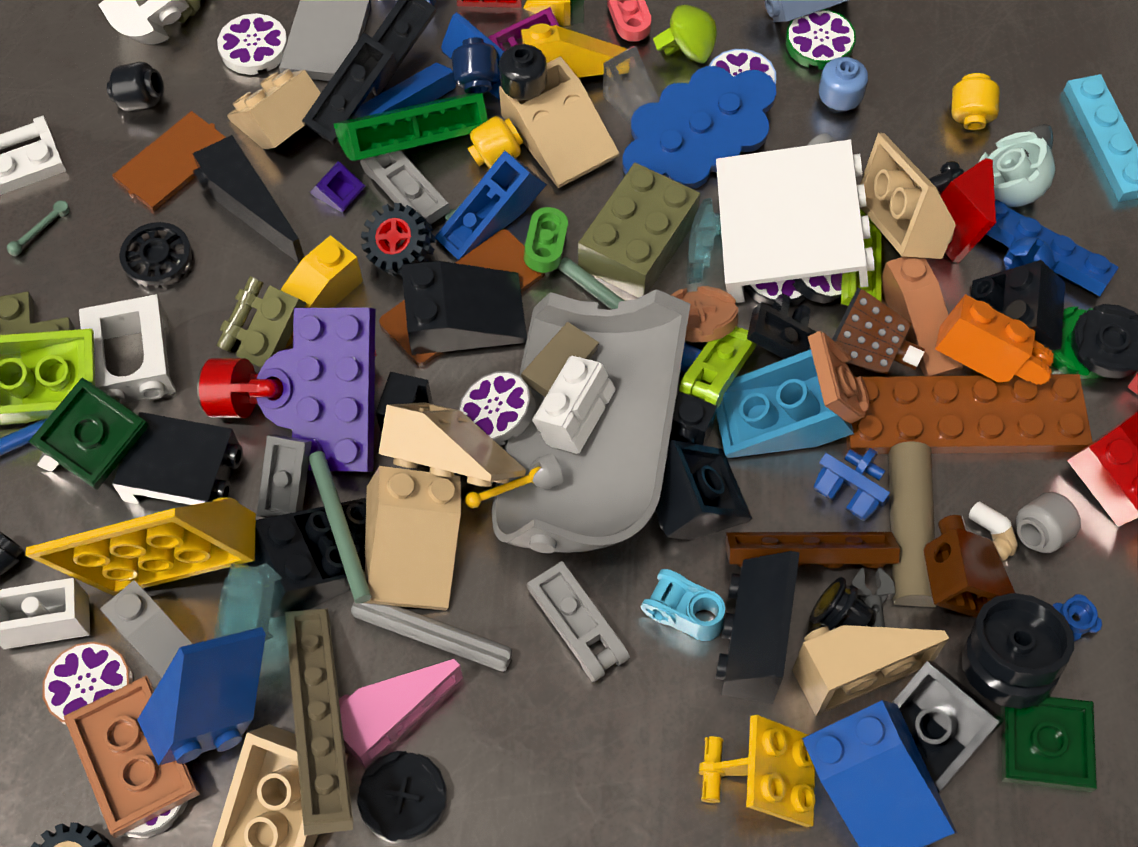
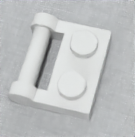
[0,115,66,195]

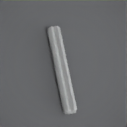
[351,601,512,671]

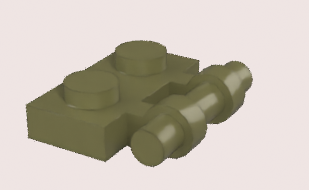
[216,276,307,368]

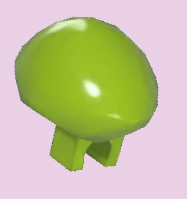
[653,5,717,64]

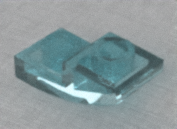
[686,198,721,284]

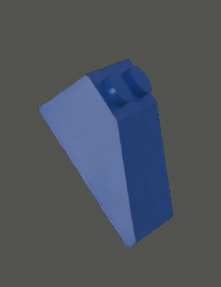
[137,627,266,766]
[802,700,957,847]

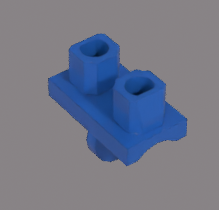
[814,448,890,521]

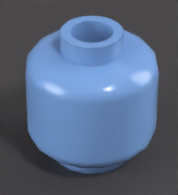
[819,57,868,111]

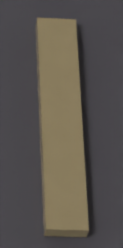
[285,608,353,836]

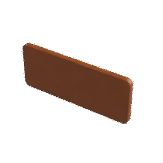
[379,229,545,366]

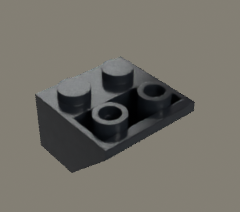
[971,260,1065,351]

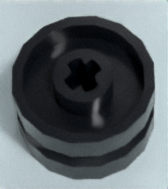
[962,593,1074,709]

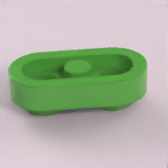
[524,207,568,273]

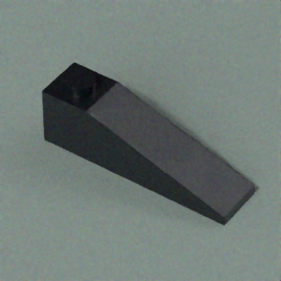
[192,135,304,263]

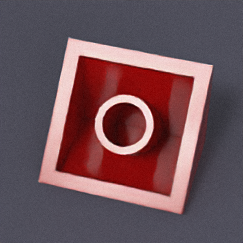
[940,158,996,263]

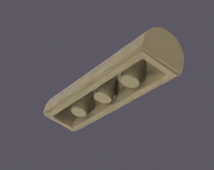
[888,441,937,607]

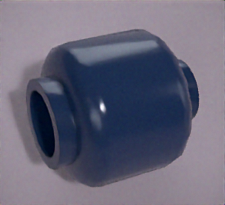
[451,37,500,94]

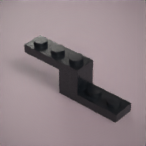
[302,0,437,145]

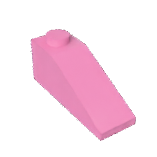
[339,659,463,768]

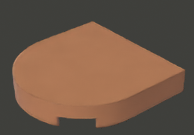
[808,331,869,423]

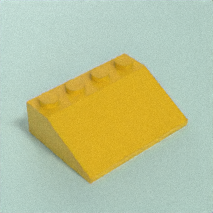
[25,497,256,596]

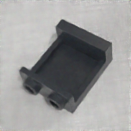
[112,412,243,505]

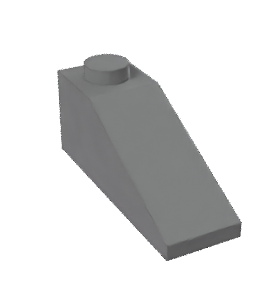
[100,580,192,678]

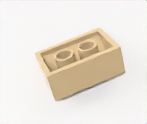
[860,133,956,259]

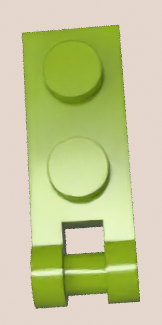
[679,326,757,408]

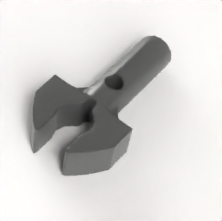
[851,568,895,627]

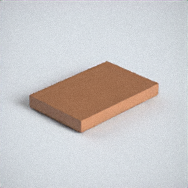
[63,675,200,838]

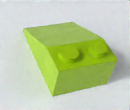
[0,329,95,425]

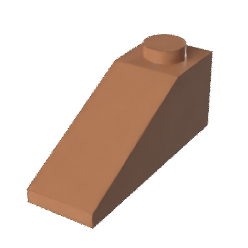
[881,257,964,376]

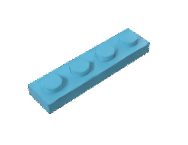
[1064,74,1138,202]

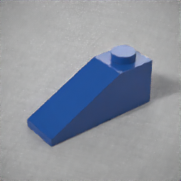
[435,151,547,260]

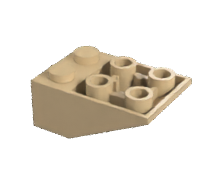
[499,56,619,188]
[378,403,526,487]

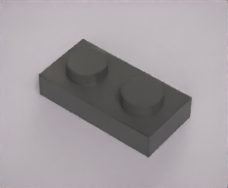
[256,434,312,518]

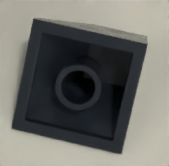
[656,440,753,540]

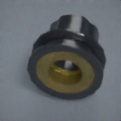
[810,577,873,631]

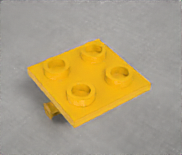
[699,715,815,827]

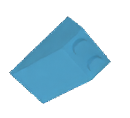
[716,349,854,458]

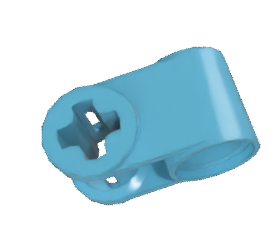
[640,569,725,641]

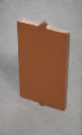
[112,111,226,211]

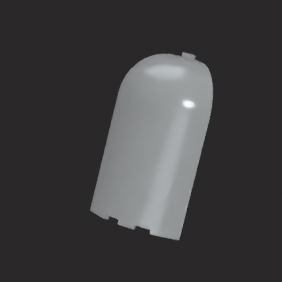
[492,289,691,553]

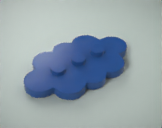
[622,66,777,189]

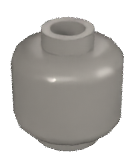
[1016,492,1081,553]

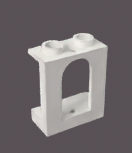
[79,294,176,405]

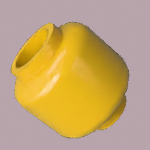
[951,73,1000,130]
[467,116,524,169]

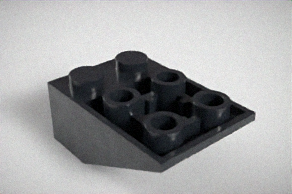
[247,498,366,618]

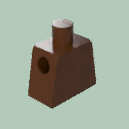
[924,515,1015,618]

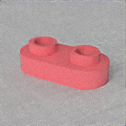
[607,0,651,41]

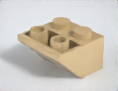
[227,69,321,149]

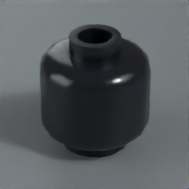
[499,44,547,100]
[107,62,164,112]

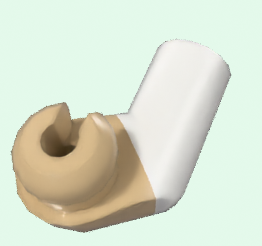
[969,501,1018,561]

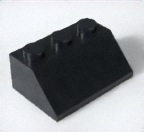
[715,551,800,704]

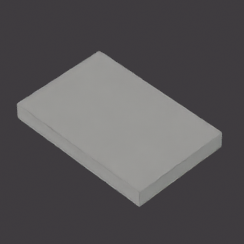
[279,0,372,81]

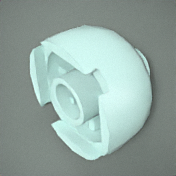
[978,131,1056,207]

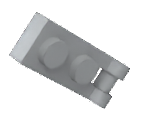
[360,150,450,224]
[527,561,630,682]

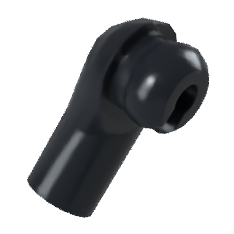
[929,161,964,194]

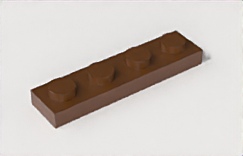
[725,532,900,568]

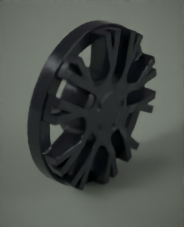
[119,222,192,288]

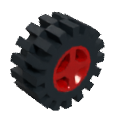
[361,203,436,276]

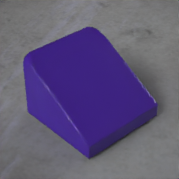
[310,161,366,212]

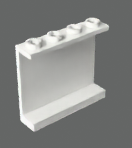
[716,139,875,303]

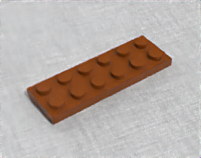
[846,374,1093,455]

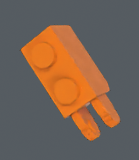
[935,294,1054,385]

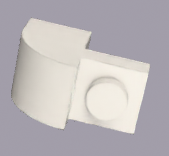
[98,0,189,44]

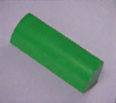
[333,93,488,161]

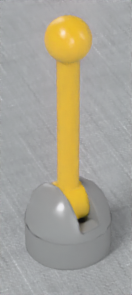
[465,453,563,508]

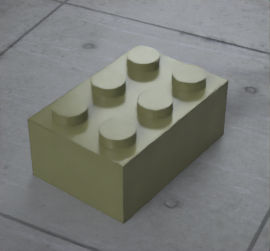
[578,162,700,298]

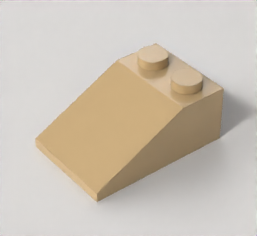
[364,466,461,611]
[792,625,949,716]
[212,724,349,847]

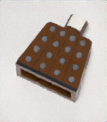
[832,287,925,375]

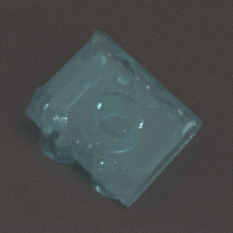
[213,563,282,641]

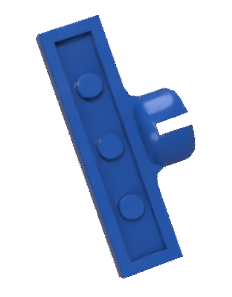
[986,199,1119,296]

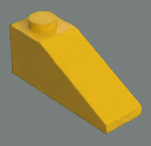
[521,24,633,78]
[280,235,363,350]

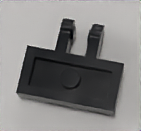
[747,293,816,359]

